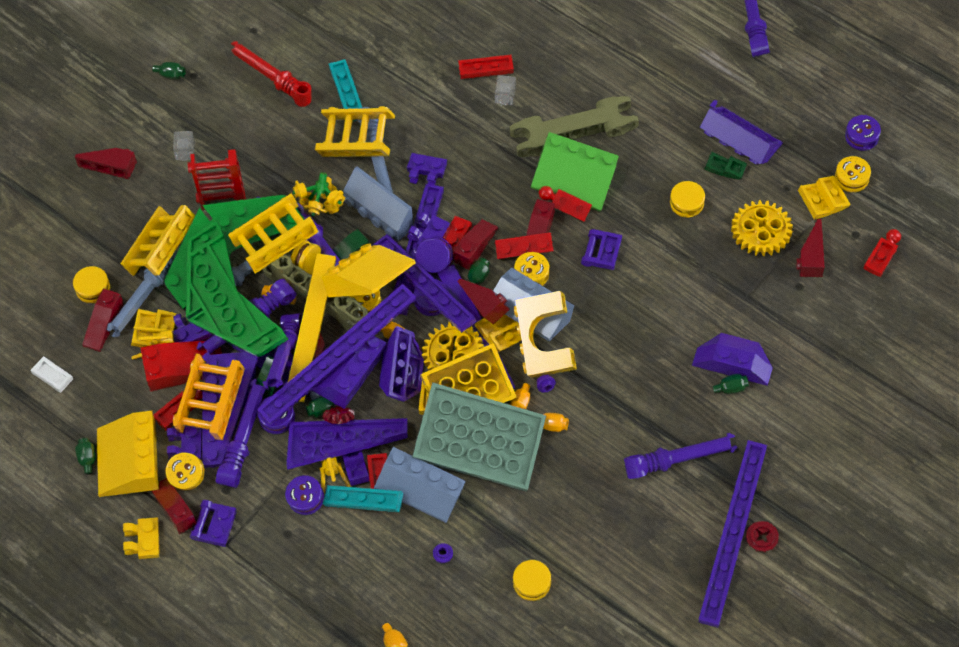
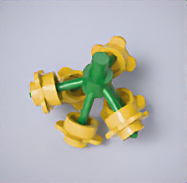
[292,172,345,216]

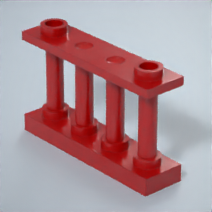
[187,149,246,210]

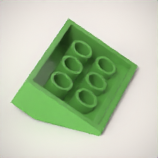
[531,132,619,212]

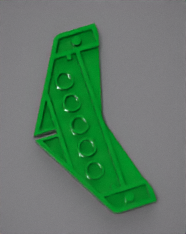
[164,195,305,310]
[186,221,288,357]

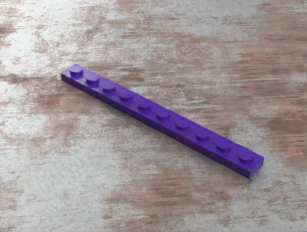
[257,284,416,425]
[698,440,767,628]

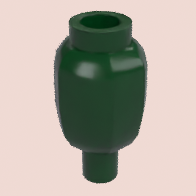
[152,62,186,80]
[468,258,490,285]
[713,374,749,394]
[305,396,336,418]
[75,438,95,475]

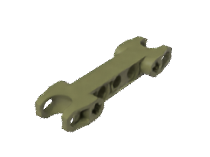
[509,96,639,157]
[262,254,368,331]

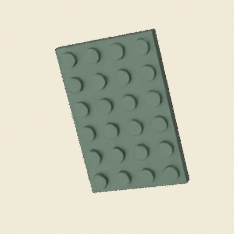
[412,383,546,491]

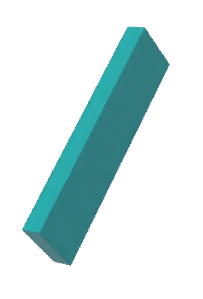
[329,59,362,122]
[323,485,403,512]

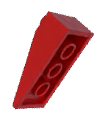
[140,341,222,392]

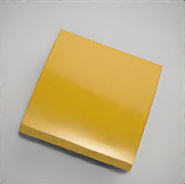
[798,176,851,219]
[131,309,177,347]
[475,315,522,353]

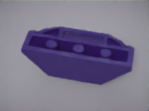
[379,326,424,402]
[692,333,773,386]

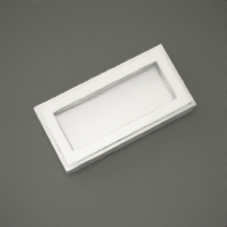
[31,356,73,393]

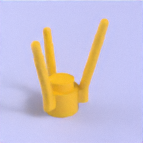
[131,326,174,360]
[320,457,352,496]

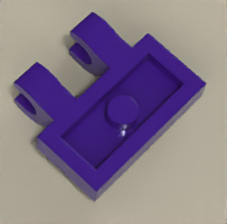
[407,153,447,185]
[407,212,450,247]
[173,314,213,342]
[167,425,202,461]

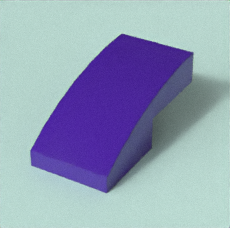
[342,450,370,486]

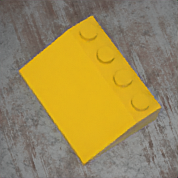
[321,244,415,297]
[420,343,516,403]
[97,411,159,497]

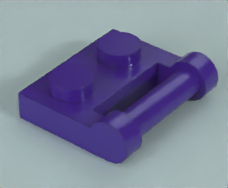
[581,229,622,270]
[190,500,237,547]

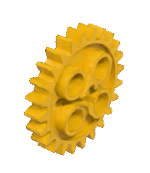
[731,200,793,256]
[422,322,484,371]

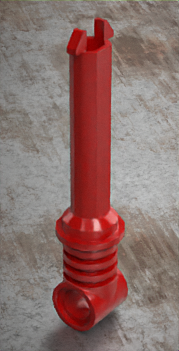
[231,41,312,107]

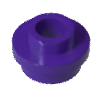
[536,374,556,393]
[433,543,453,563]

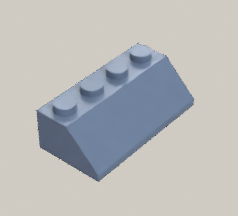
[343,167,414,242]
[493,268,574,341]
[374,447,466,523]

